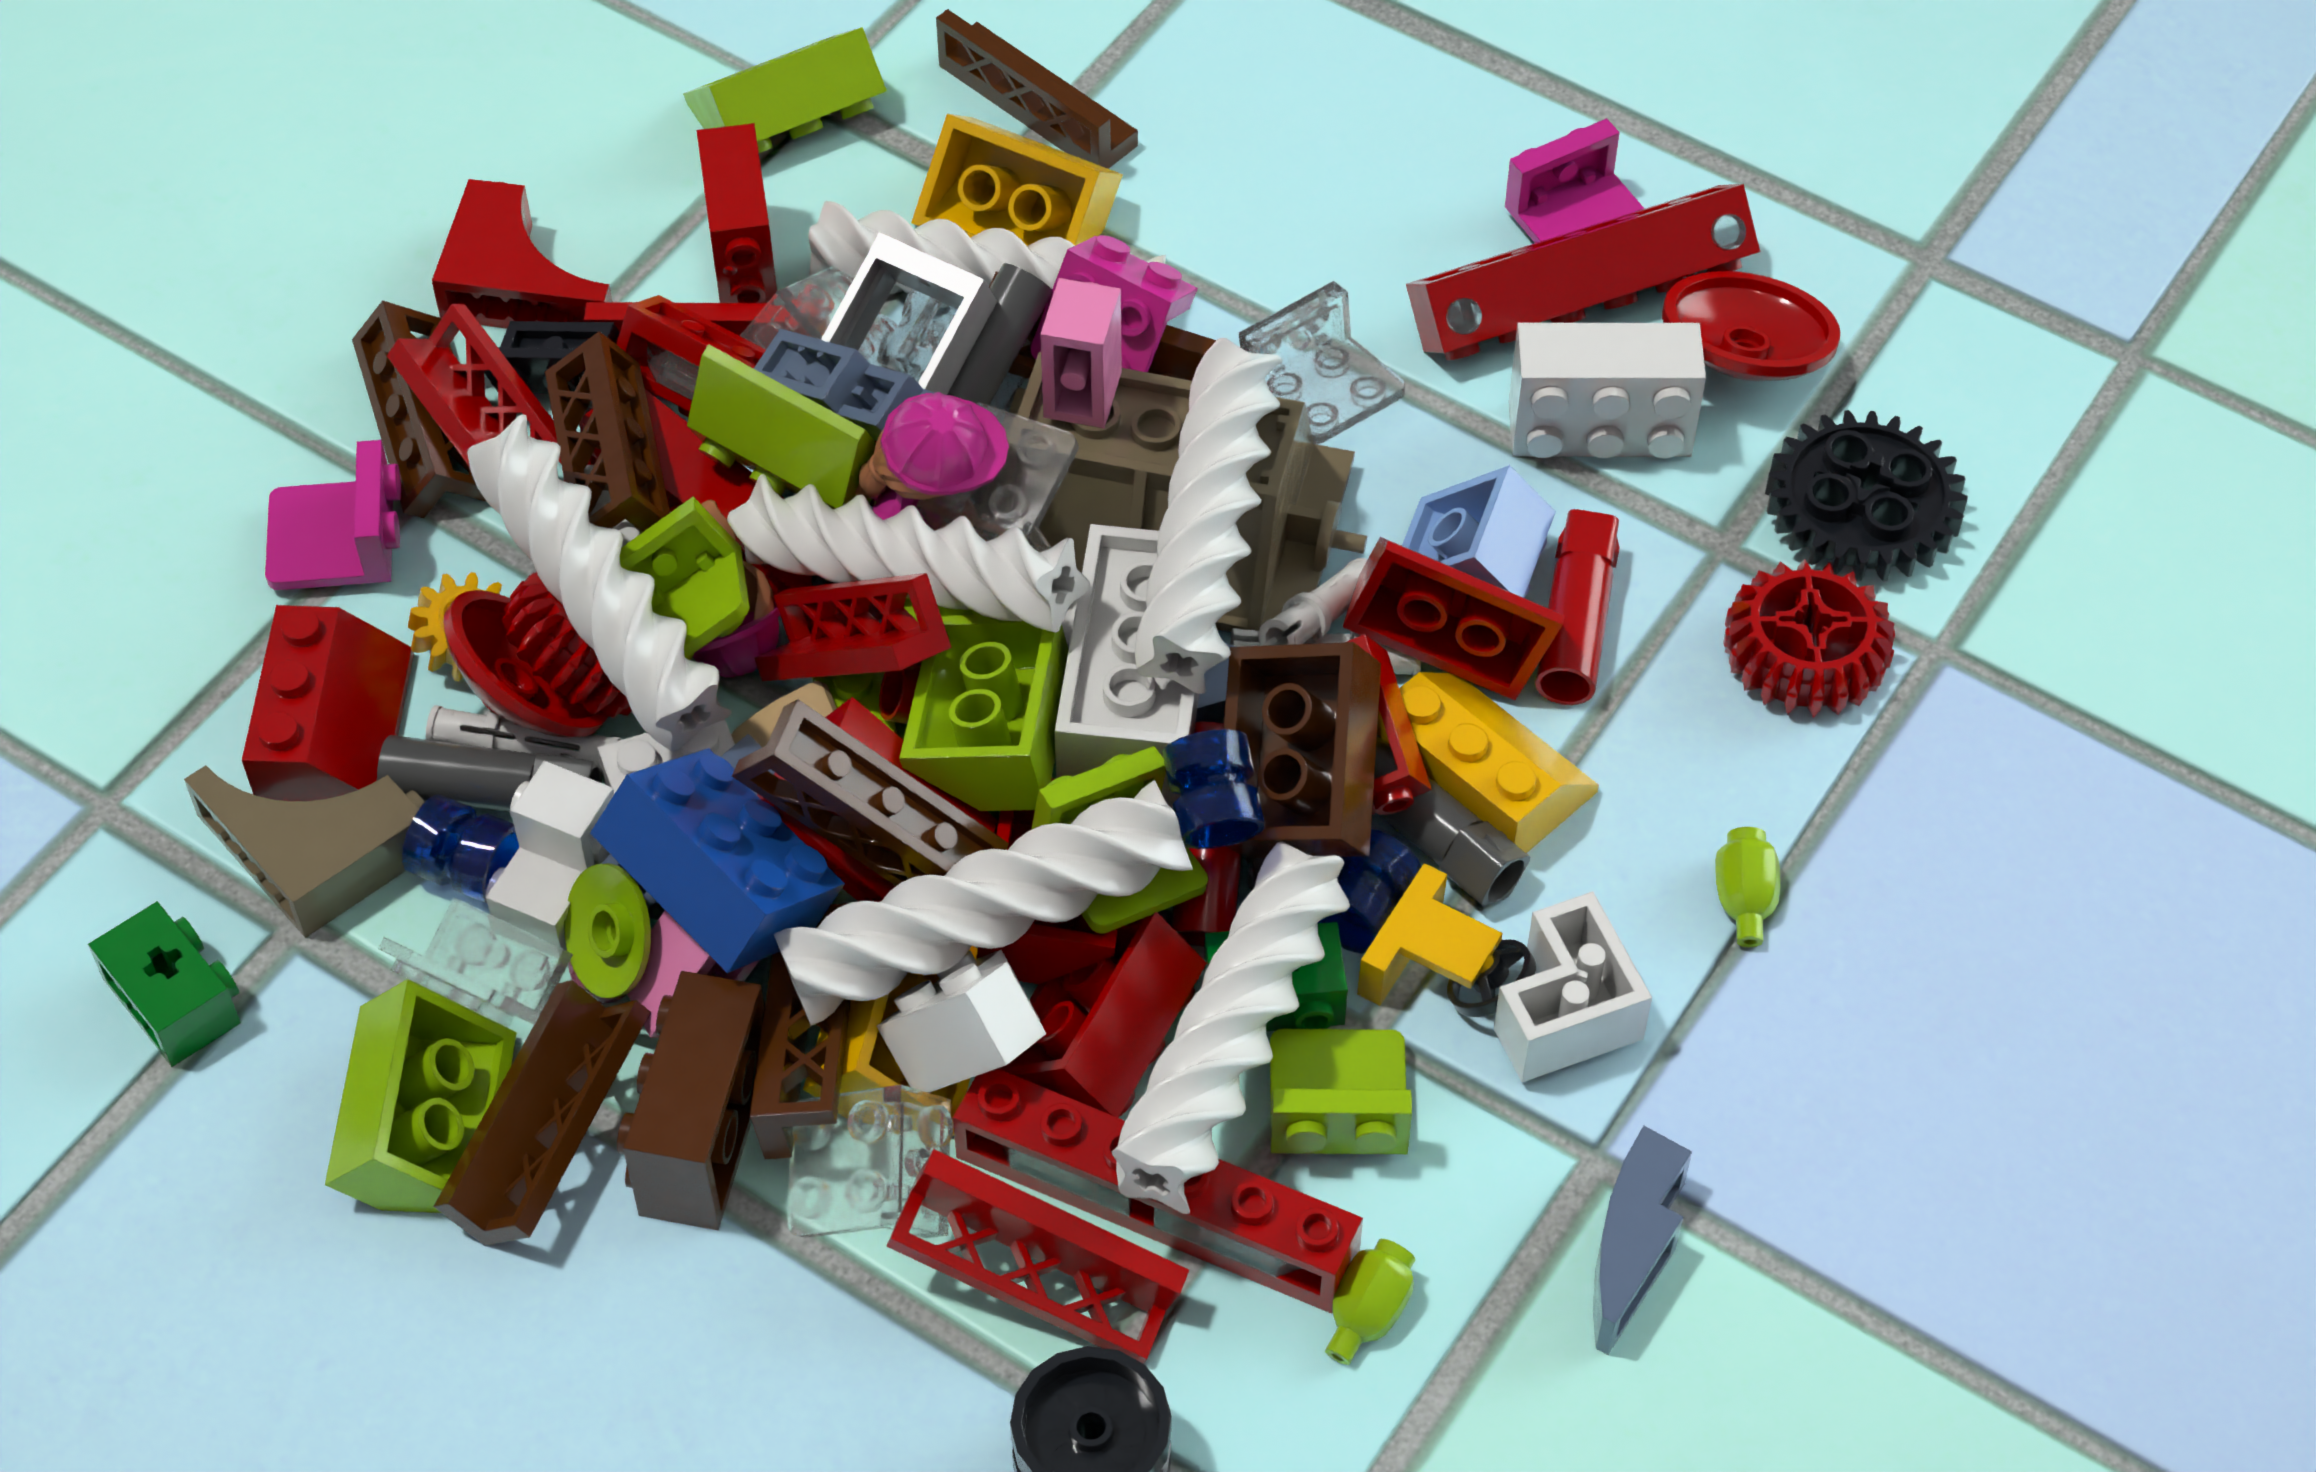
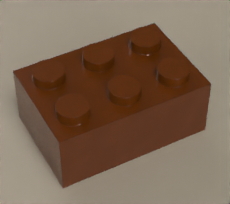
[1216,642,1381,858]
[617,971,765,1231]

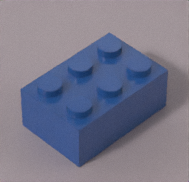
[590,748,845,973]

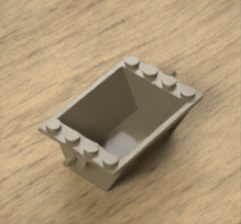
[971,352,1367,632]

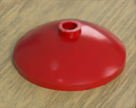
[1662,271,1841,381]
[443,590,609,738]

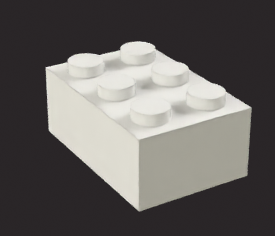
[1508,323,1706,458]

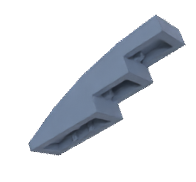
[754,329,936,442]

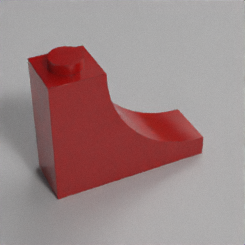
[432,179,612,328]

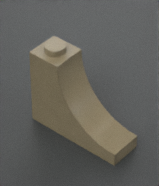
[184,765,435,938]

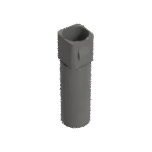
[947,263,1053,410]
[377,735,602,812]
[1374,735,1531,906]

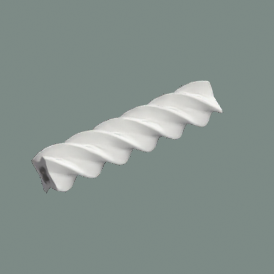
[808,201,1166,303]
[1135,338,1282,694]
[467,415,732,752]
[727,474,1090,633]
[774,780,1193,1026]
[1112,842,1350,1214]

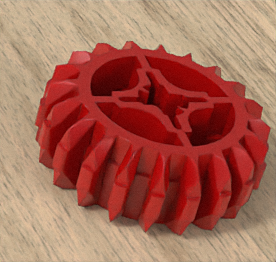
[1723,559,1895,718]
[501,572,632,718]

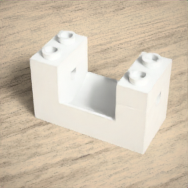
[1055,524,1216,833]

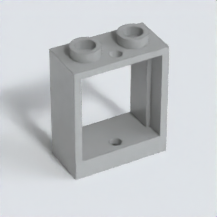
[821,233,997,395]

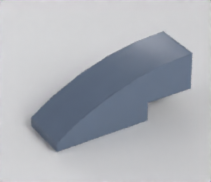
[1593,1125,1692,1355]

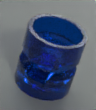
[1162,729,1265,849]
[402,794,519,904]
[1318,829,1421,954]

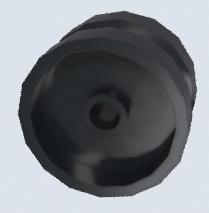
[1010,1346,1172,1472]

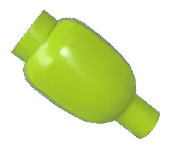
[1715,827,1780,947]
[1325,1238,1416,1365]

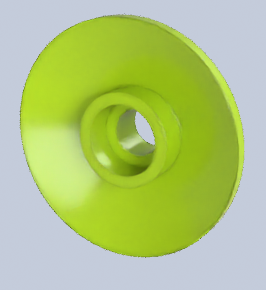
[564,863,651,998]

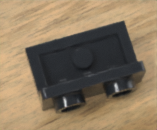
[484,321,620,393]

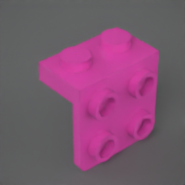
[1505,118,1644,243]
[1031,235,1198,373]
[265,440,401,590]

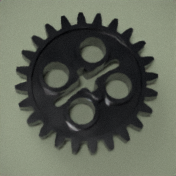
[1765,410,1968,582]

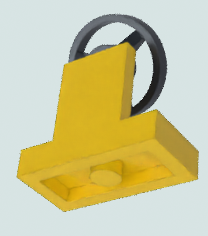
[1357,863,1536,1017]

